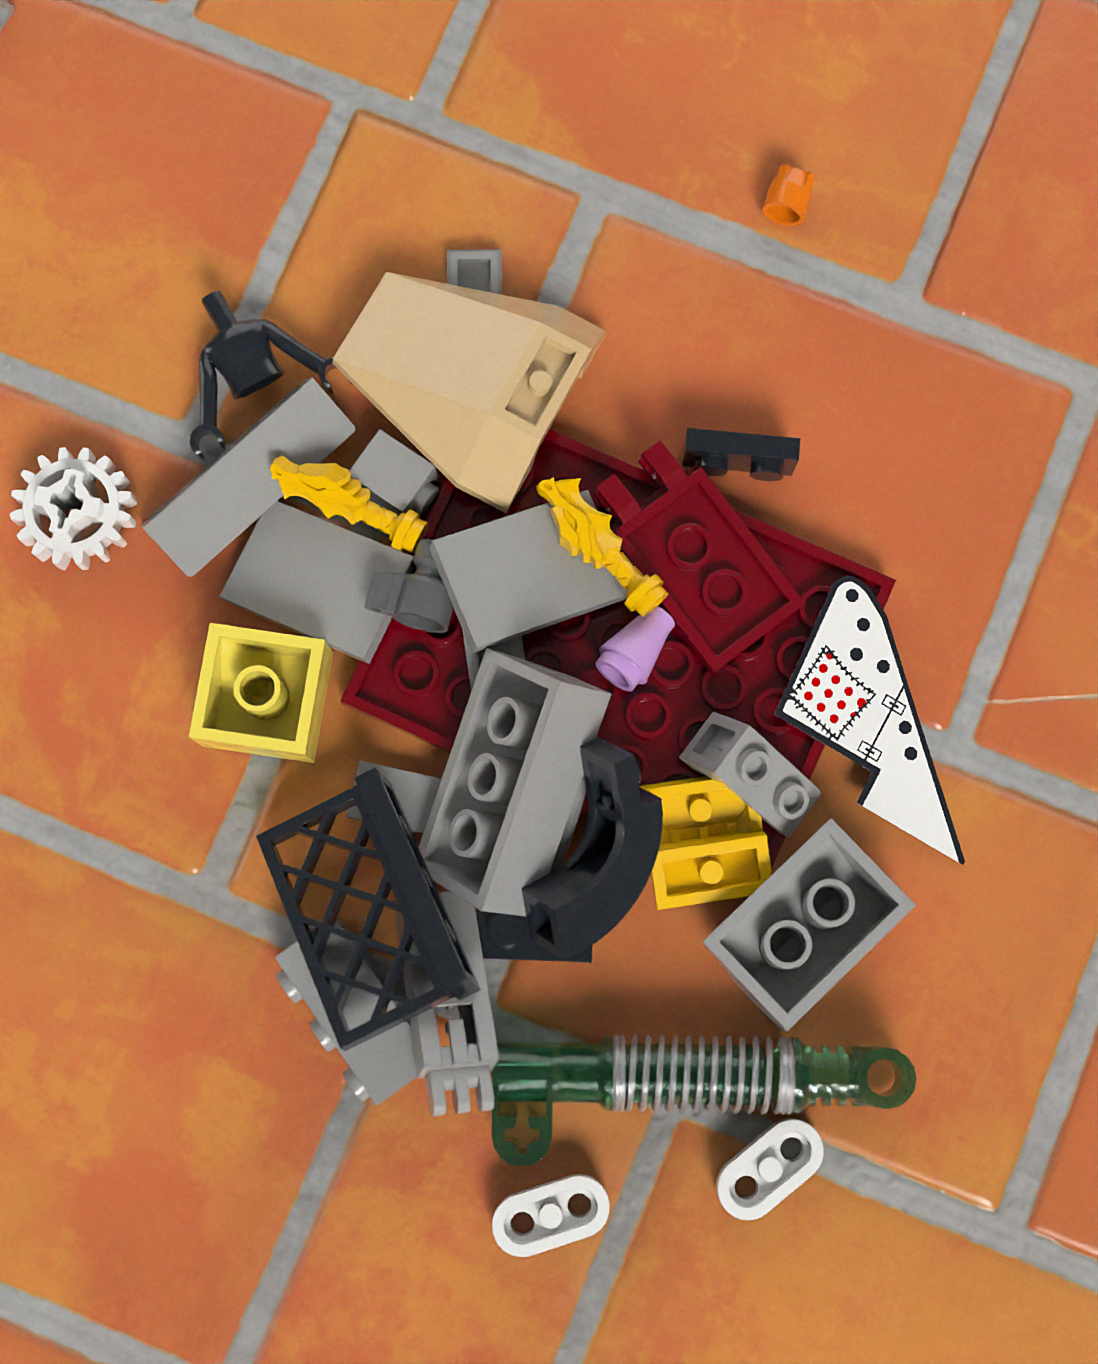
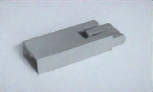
[395,891,499,1116]

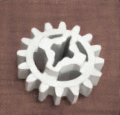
[10,447,138,571]

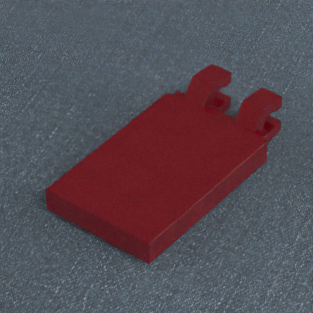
[593,440,806,674]

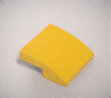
[639,776,772,910]

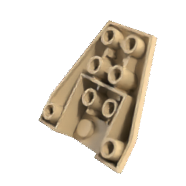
[333,272,607,513]

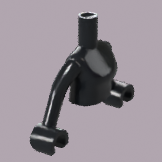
[189,290,352,460]

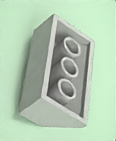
[419,648,611,916]

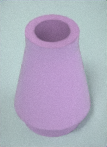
[595,606,675,691]

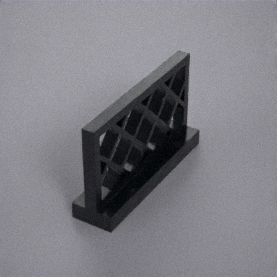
[256,768,481,1051]

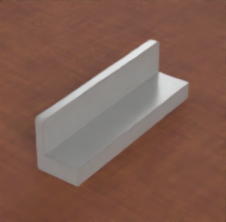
[140,377,355,577]

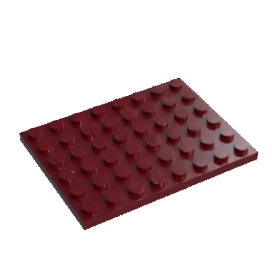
[340,429,896,869]

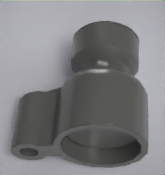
[364,539,453,633]

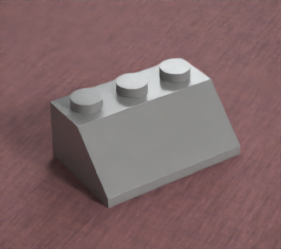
[702,818,916,1031]

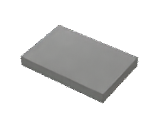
[429,490,628,653]
[219,501,416,664]

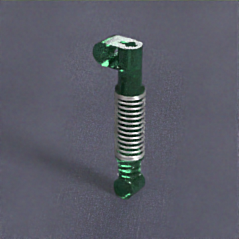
[492,1034,917,1167]

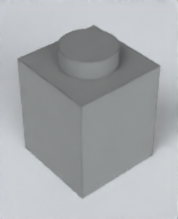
[349,429,440,517]

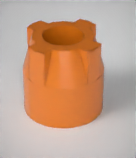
[762,164,815,226]

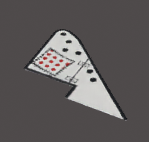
[774,576,965,865]

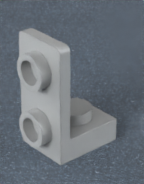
[679,712,821,837]

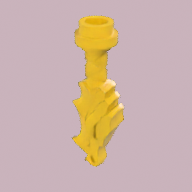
[270,456,428,553]
[536,477,668,617]

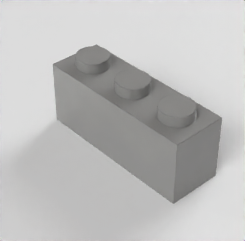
[275,917,417,1106]

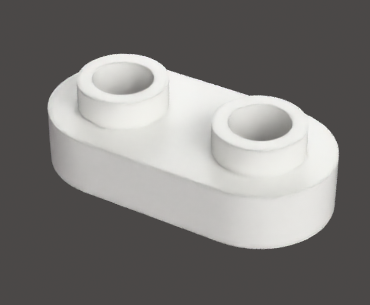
[716,1118,824,1220]
[492,1174,610,1257]

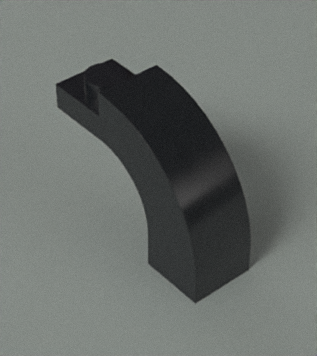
[522,737,663,961]

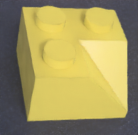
[189,623,333,763]

